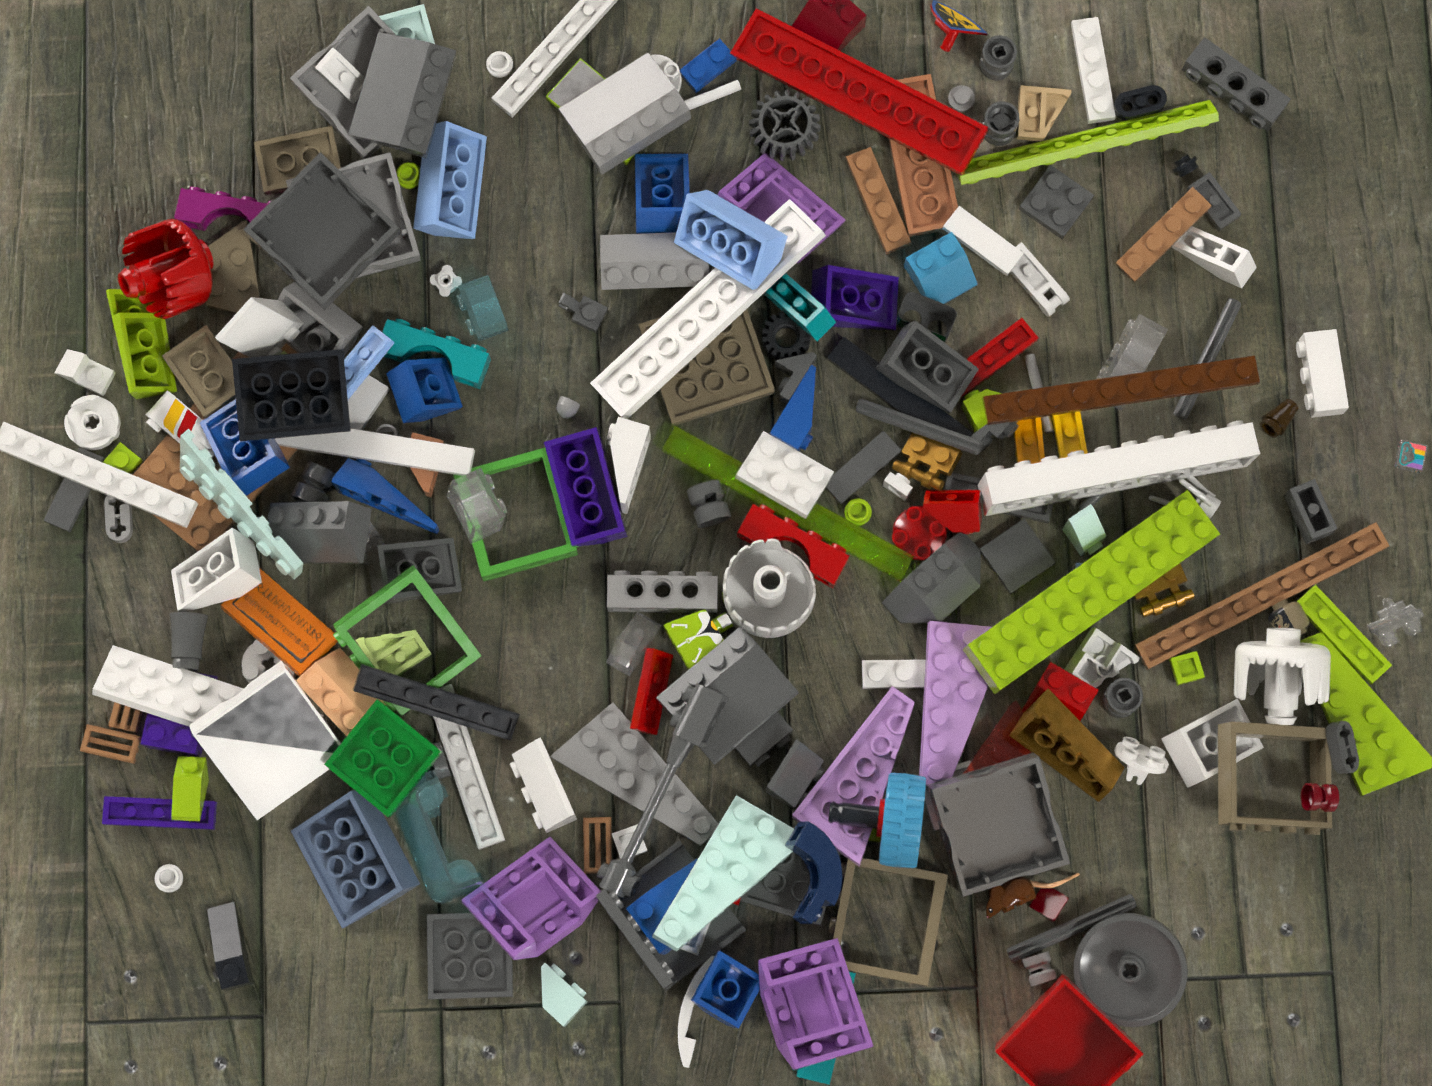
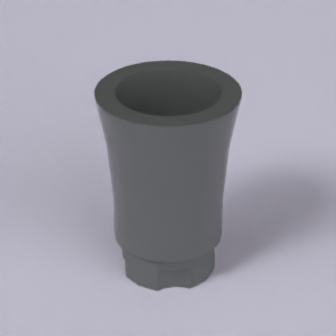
[170,612,208,671]

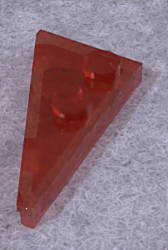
[962,701,1032,774]

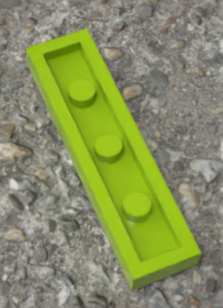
[1297,584,1392,685]

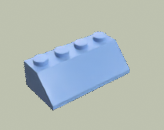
[413,121,487,239]
[674,190,788,290]

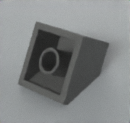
[766,740,825,810]

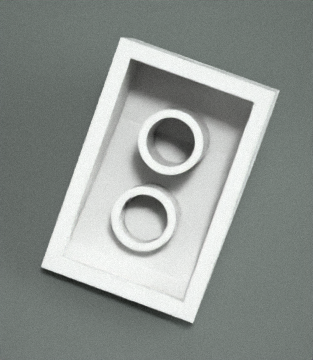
[215,297,304,357]
[607,417,651,514]
[171,528,262,612]
[1161,699,1264,788]

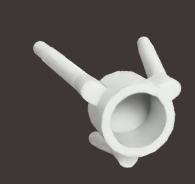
[1149,477,1221,519]

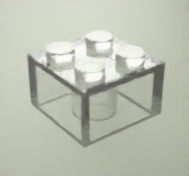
[447,468,507,544]

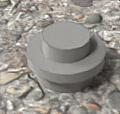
[948,85,975,112]

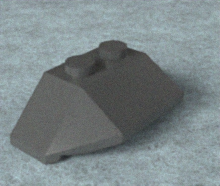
[882,532,981,624]

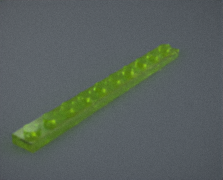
[662,426,914,582]

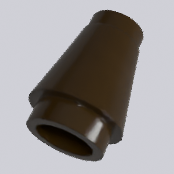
[1260,399,1299,438]

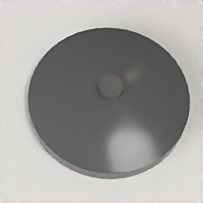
[1074,913,1188,1027]

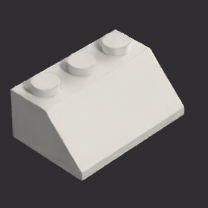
[510,738,577,833]

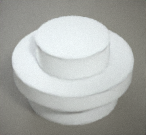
[486,51,513,78]
[155,864,183,892]

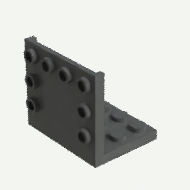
[596,840,746,992]

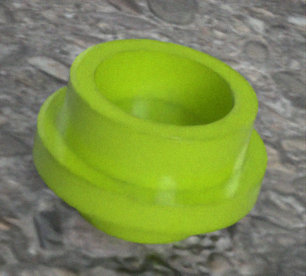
[396,162,420,189]
[844,499,872,526]

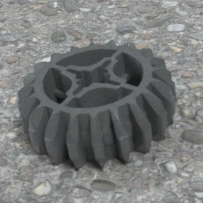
[749,89,821,162]

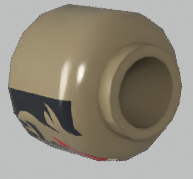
[1268,599,1310,635]

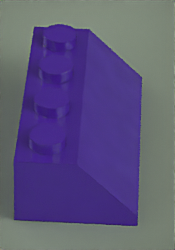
[544,427,628,547]

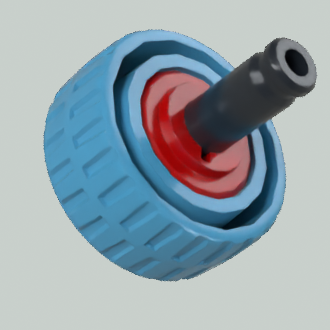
[828,773,926,868]

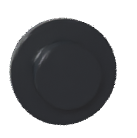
[1172,154,1199,178]

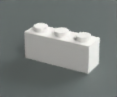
[1296,329,1349,418]

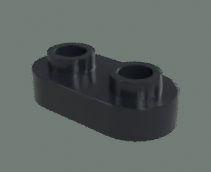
[1114,85,1167,120]

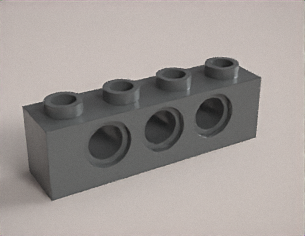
[1182,37,1291,132]

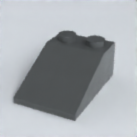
[876,321,979,413]
[366,538,462,604]

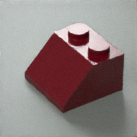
[792,0,867,51]

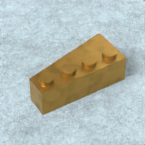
[1009,689,1125,802]

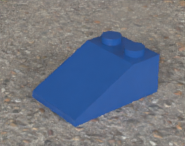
[635,154,690,234]
[199,399,290,496]
[626,859,698,955]

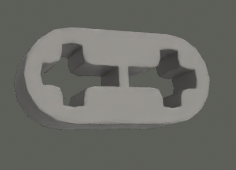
[104,495,133,543]

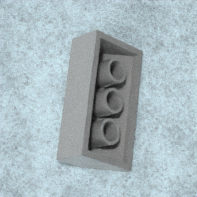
[600,233,709,290]

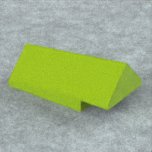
[106,289,177,400]

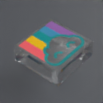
[1394,439,1428,473]

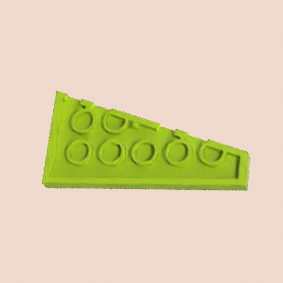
[1300,632,1432,797]

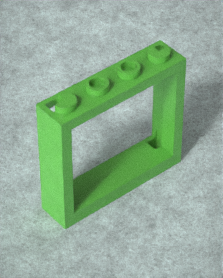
[453,448,579,581]
[333,565,481,716]

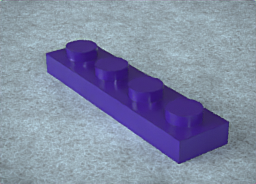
[102,796,217,830]

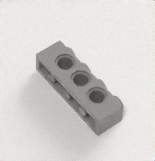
[607,570,718,613]

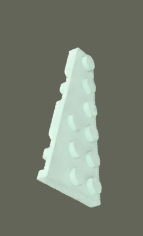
[180,429,303,579]
[652,795,794,951]

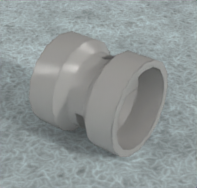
[1022,951,1057,987]

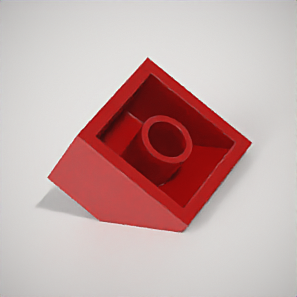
[1020,662,1099,721]

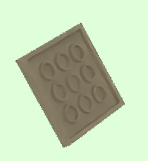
[639,309,775,426]

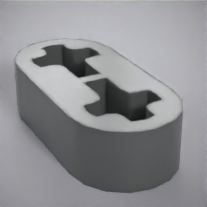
[1326,721,1359,774]

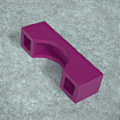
[174,187,271,231]

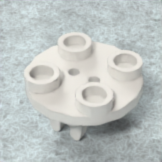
[1114,736,1169,785]

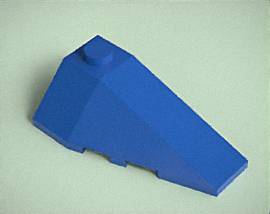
[331,458,439,534]

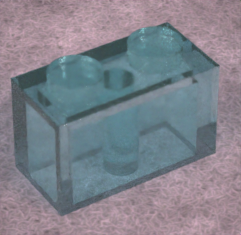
[456,275,509,341]

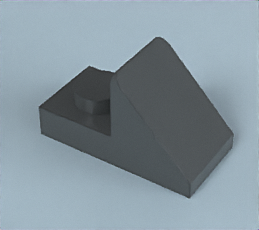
[775,352,817,405]

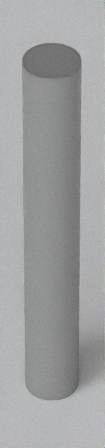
[1024,354,1054,434]

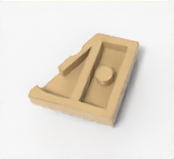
[1016,85,1071,142]

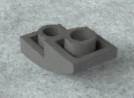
[971,421,1019,451]

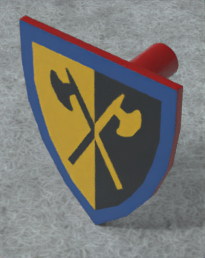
[931,0,988,52]

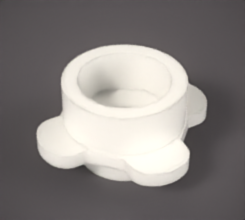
[430,265,462,297]

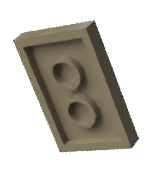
[254,126,341,195]
[162,325,236,419]

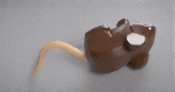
[986,873,1080,918]

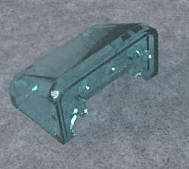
[396,777,484,903]

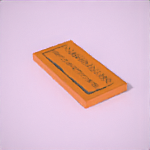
[221,568,338,677]

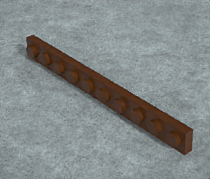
[982,356,1260,425]

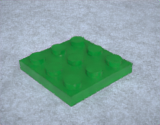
[324,699,443,818]

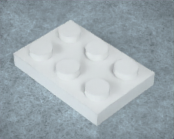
[735,431,834,519]

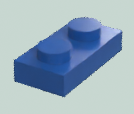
[680,38,737,93]

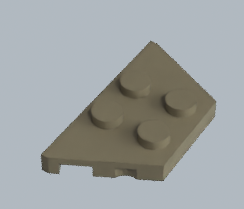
[206,220,261,315]

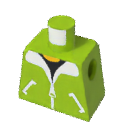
[664,609,733,670]

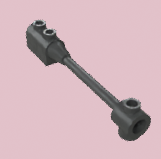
[597,682,729,898]

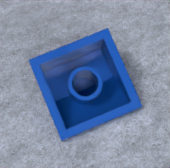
[386,357,463,423]
[691,950,760,1029]

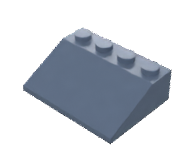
[291,790,420,928]

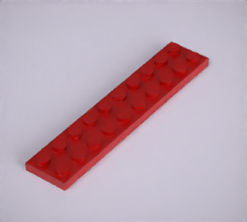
[730,8,988,176]

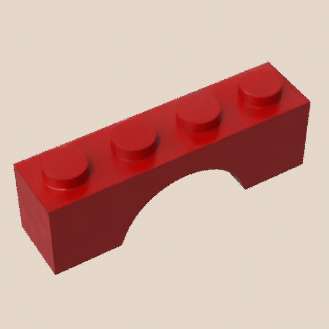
[737,504,849,589]

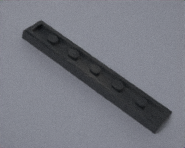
[827,337,973,450]
[353,664,520,741]

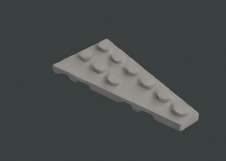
[550,702,719,846]

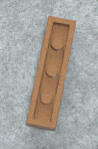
[846,147,911,255]
[1116,187,1212,283]

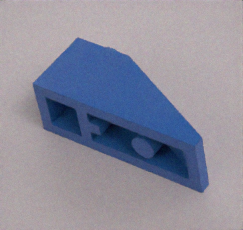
[770,365,816,452]

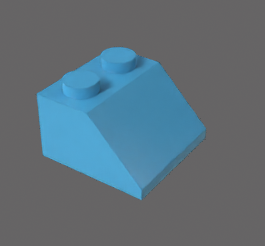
[904,232,978,304]

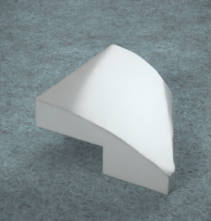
[1064,627,1140,688]

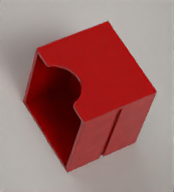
[995,973,1144,1086]

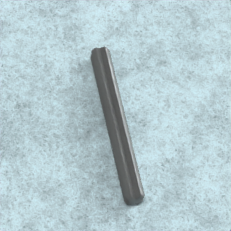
[1174,298,1241,420]
[856,399,983,455]
[1007,894,1137,962]

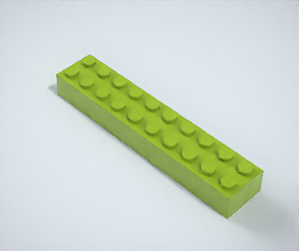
[962,490,1220,694]

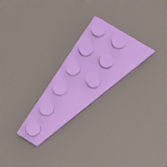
[919,621,992,787]
[792,686,915,867]

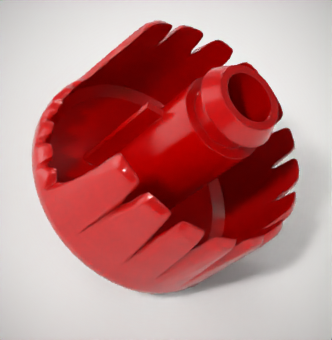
[118,219,214,319]

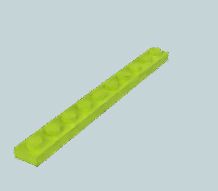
[956,100,1219,185]

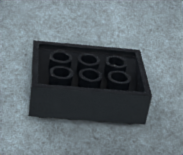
[232,349,351,442]

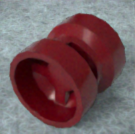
[1300,783,1339,812]

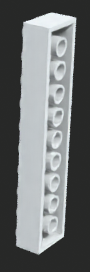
[977,420,1260,516]

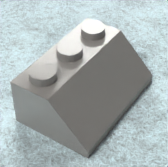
[278,282,363,356]

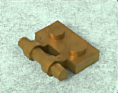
[892,432,963,491]
[1134,563,1195,618]

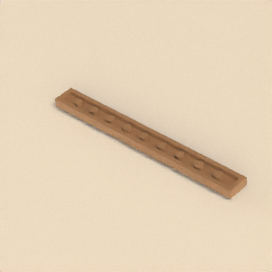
[1134,523,1389,670]

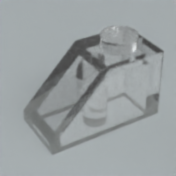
[606,612,661,676]

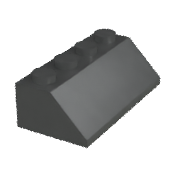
[268,501,372,564]

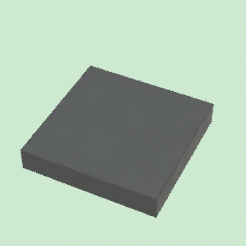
[979,519,1056,595]

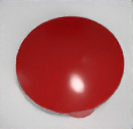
[892,506,947,560]

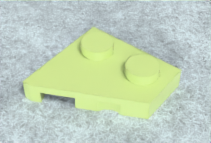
[356,630,431,676]

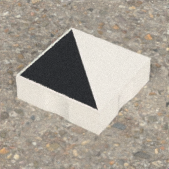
[189,660,342,820]

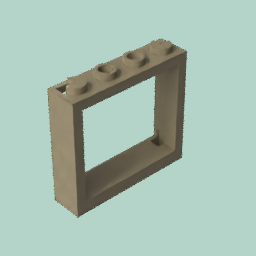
[1218,721,1332,835]
[828,858,948,987]

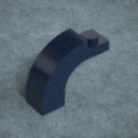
[785,821,842,924]

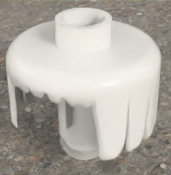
[723,538,816,638]
[1234,628,1331,725]

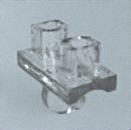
[1367,598,1424,647]

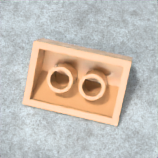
[296,647,387,736]

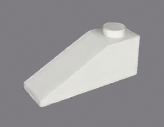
[1172,226,1257,288]

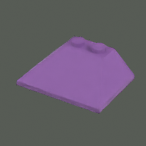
[717,153,845,263]
[462,837,601,960]
[758,938,873,1070]

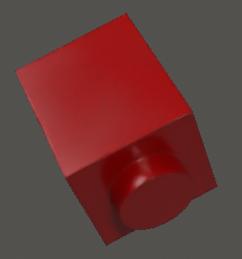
[923,490,982,534]

